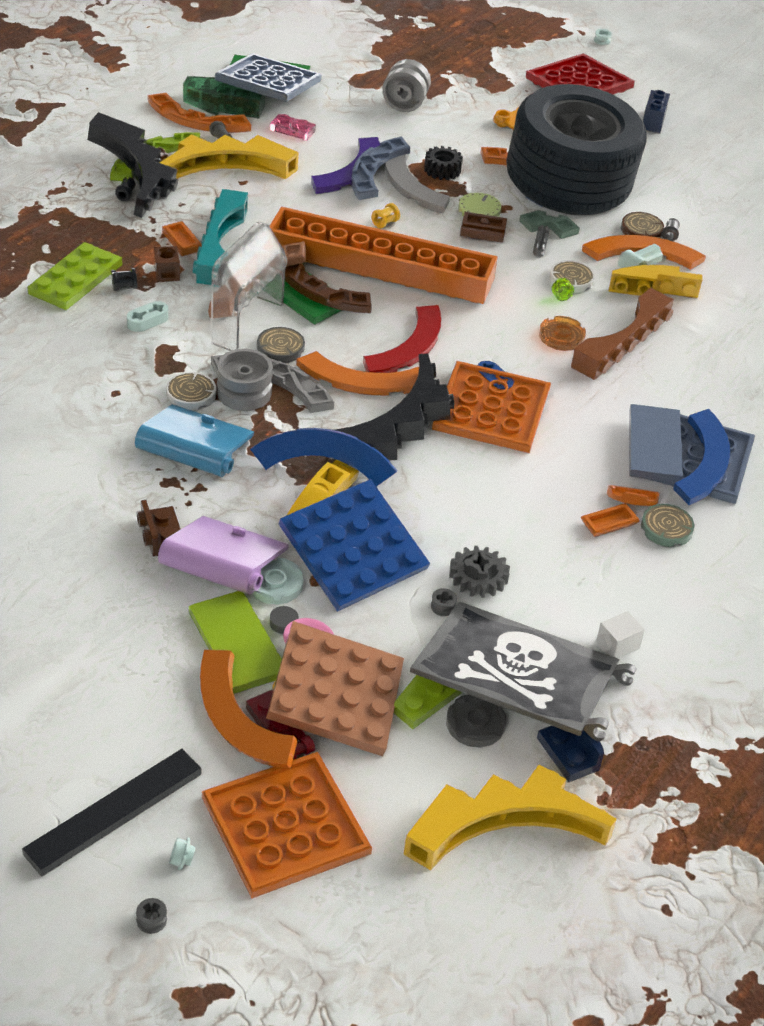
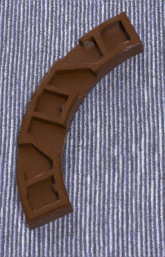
[275,250,372,314]

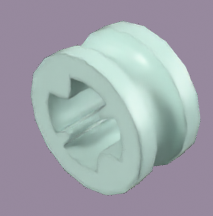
[594,29,612,45]

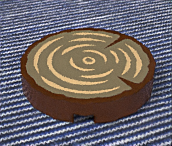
[621,212,664,238]

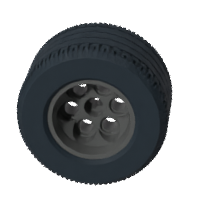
[506,84,647,215]

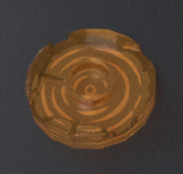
[539,316,586,351]

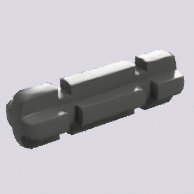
[533,225,550,257]

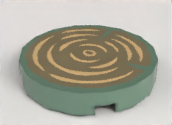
[640,504,695,547]

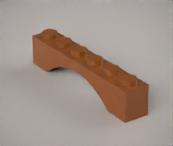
[571,288,674,380]

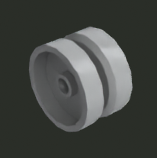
[382,59,431,112]
[217,349,273,411]

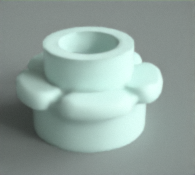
[169,837,195,870]

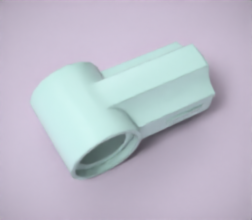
[618,244,663,268]

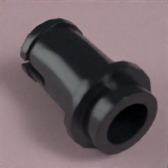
[115,177,136,201]

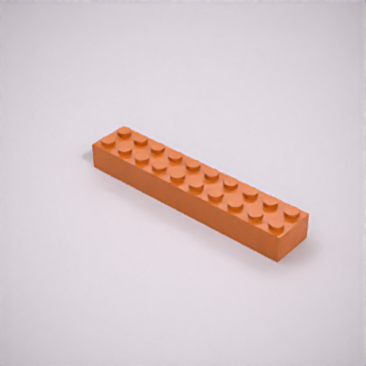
[266,206,498,304]

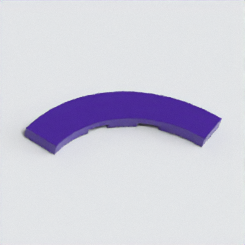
[311,137,380,194]

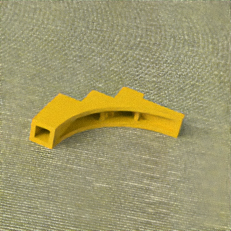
[160,134,299,179]
[403,765,617,870]

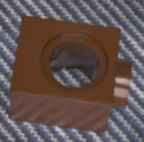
[154,246,180,282]

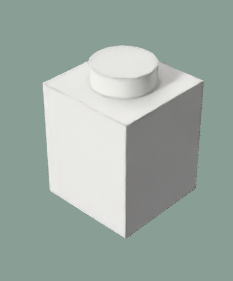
[596,611,645,658]

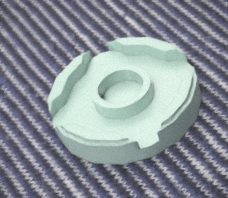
[252,558,303,605]

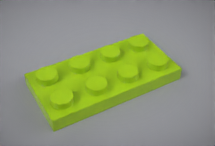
[27,242,122,310]

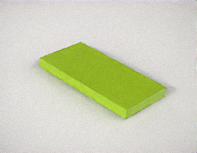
[188,591,282,694]

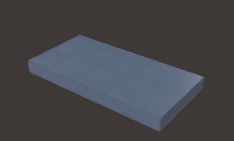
[629,404,683,482]

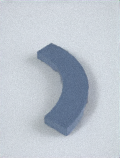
[352,136,411,200]

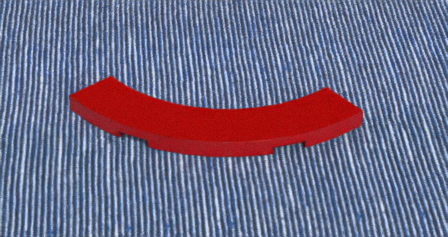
[363,305,441,373]

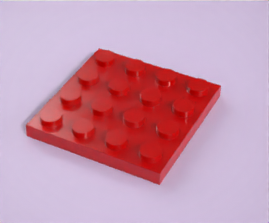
[526,53,635,95]

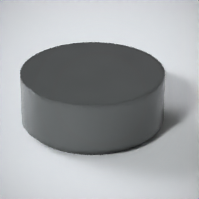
[270,606,299,634]

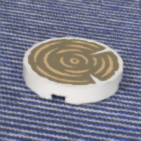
[549,260,595,293]
[166,372,216,411]

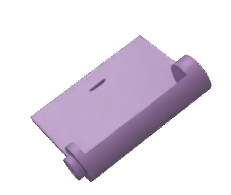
[158,516,289,595]

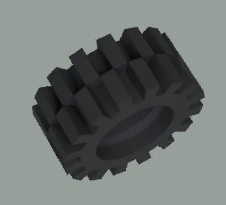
[424,146,463,180]

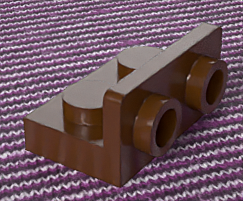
[136,500,181,557]

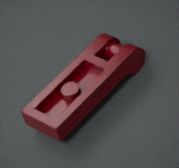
[246,689,315,760]

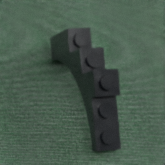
[87,112,178,218]
[334,353,454,465]

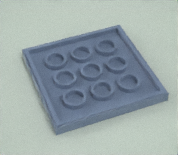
[215,53,322,102]
[646,414,755,504]

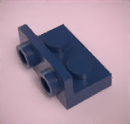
[537,725,604,783]

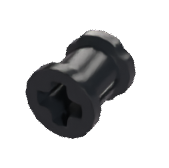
[111,268,138,291]

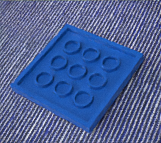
[278,479,430,612]

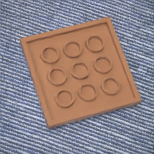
[266,621,404,756]

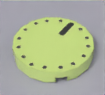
[458,193,502,217]

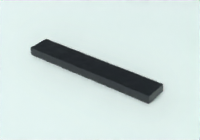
[22,748,201,877]

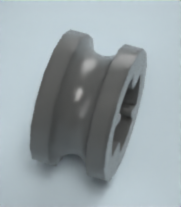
[431,588,457,616]
[136,898,167,934]

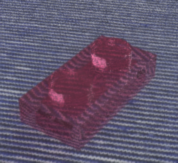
[270,114,316,141]

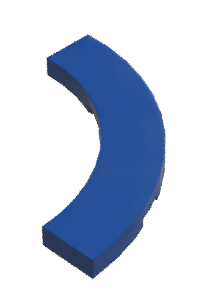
[673,409,730,505]
[250,428,397,487]

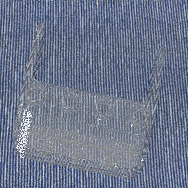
[211,221,287,351]

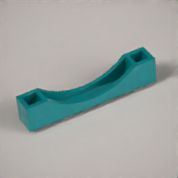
[192,189,248,286]

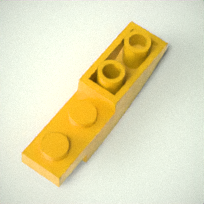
[608,265,703,298]
[286,460,359,516]

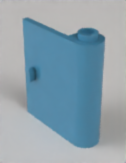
[135,404,254,477]

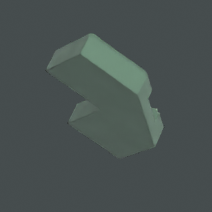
[519,210,580,239]

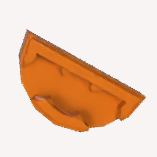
[607,485,660,506]

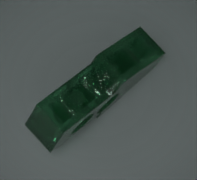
[183,76,265,119]

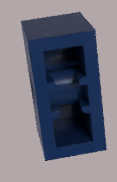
[643,90,670,133]

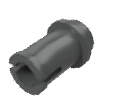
[210,121,232,139]
[662,218,680,241]

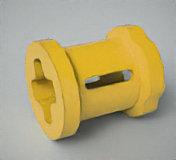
[371,203,400,229]

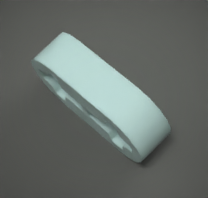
[127,301,168,332]

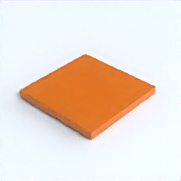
[432,361,551,453]
[202,752,372,899]

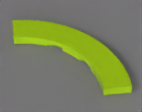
[110,132,200,181]

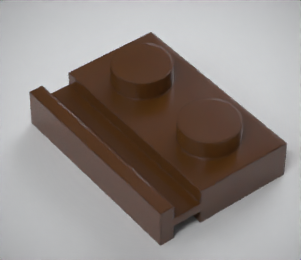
[460,212,507,243]

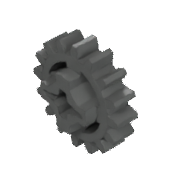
[449,545,510,598]

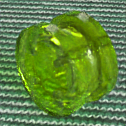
[551,278,574,301]

